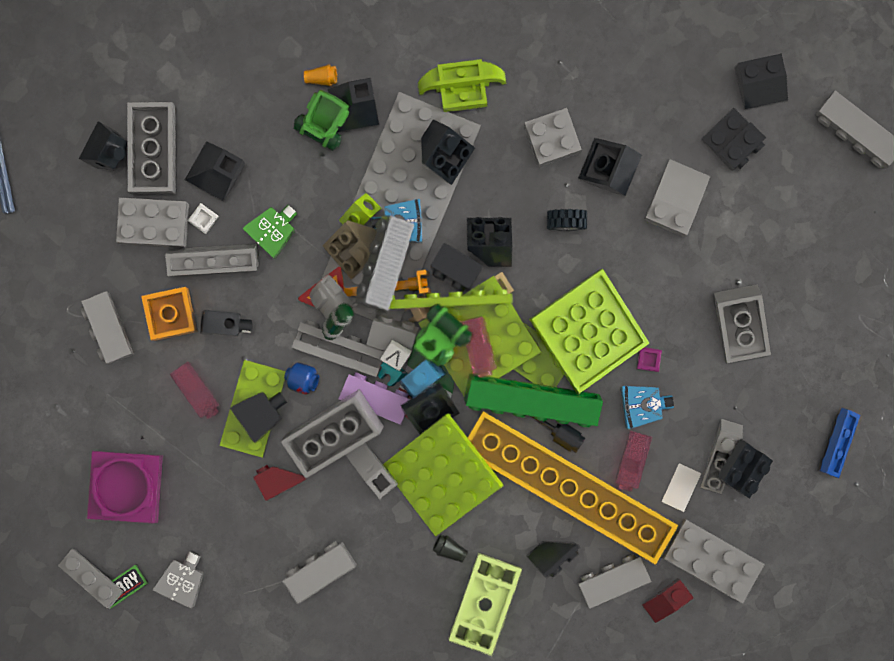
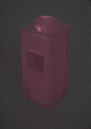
[461,316,497,378]
[170,362,221,419]
[615,431,652,492]

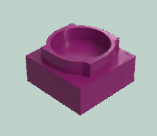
[87,451,163,523]

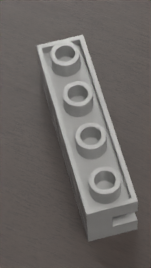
[165,243,259,276]
[292,320,384,378]

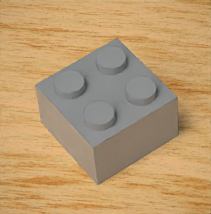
[524,108,582,168]

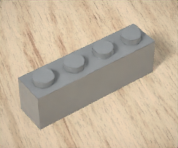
[815,90,894,168]

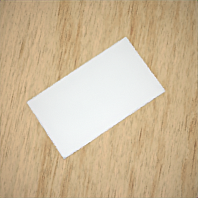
[662,463,701,512]

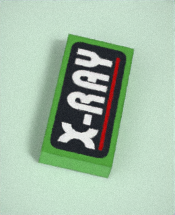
[110,565,148,609]

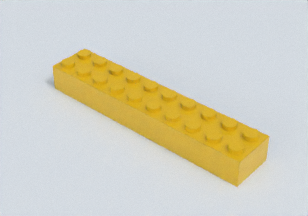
[468,411,678,565]

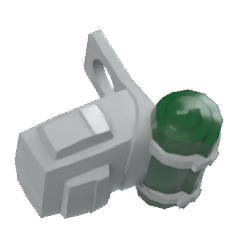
[309,274,359,340]

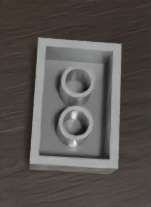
[116,198,189,248]
[283,541,357,604]

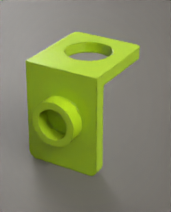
[339,193,382,225]

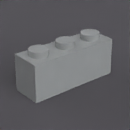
[80,291,134,364]
[577,554,651,609]

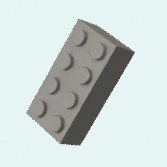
[127,102,176,195]
[281,389,384,478]
[661,519,765,604]

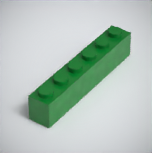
[464,374,603,428]

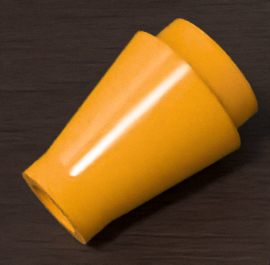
[304,64,337,86]

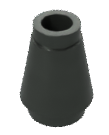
[433,535,468,563]

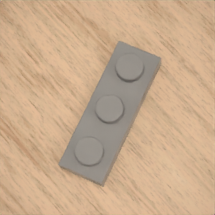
[58,548,124,609]

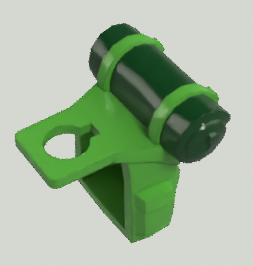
[293,90,349,151]
[414,303,473,367]

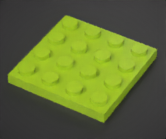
[529,269,649,394]
[418,276,542,396]
[383,413,503,537]

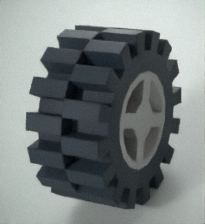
[547,209,587,231]

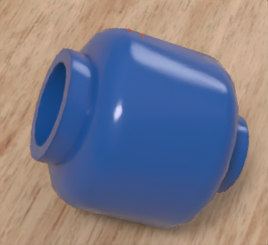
[284,362,319,395]

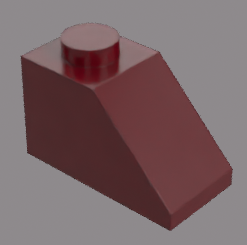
[253,465,306,501]
[642,578,694,623]

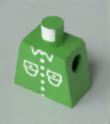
[243,205,297,260]

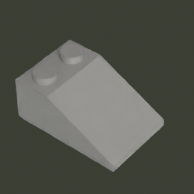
[644,159,710,237]
[714,284,771,363]

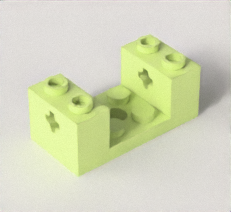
[449,553,522,655]

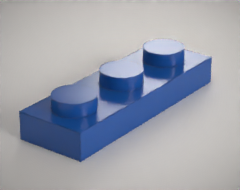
[820,408,861,478]

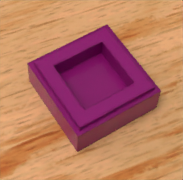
[636,348,662,372]

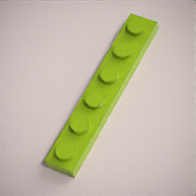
[389,290,513,309]

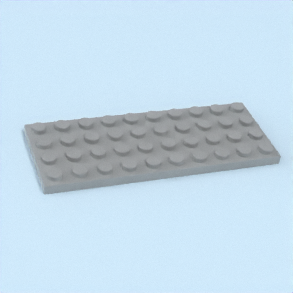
[322,92,481,321]

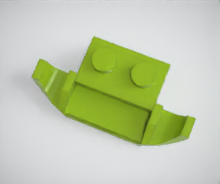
[418,59,507,112]

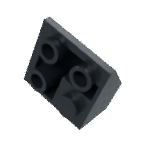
[328,78,379,133]
[421,120,475,185]
[185,141,245,202]
[467,217,512,267]
[526,541,580,578]

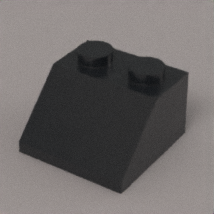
[735,53,788,110]
[578,138,642,196]

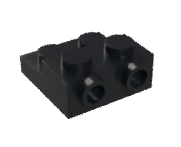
[701,108,766,171]
[401,382,460,435]
[717,439,773,499]

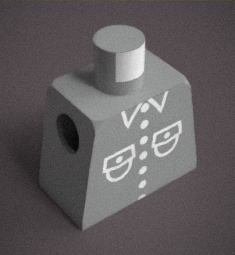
[153,551,204,609]

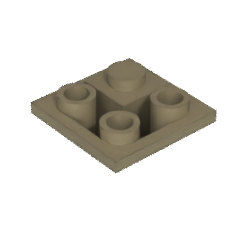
[323,221,377,280]

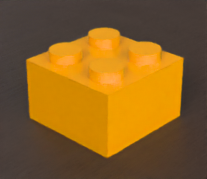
[142,287,198,341]

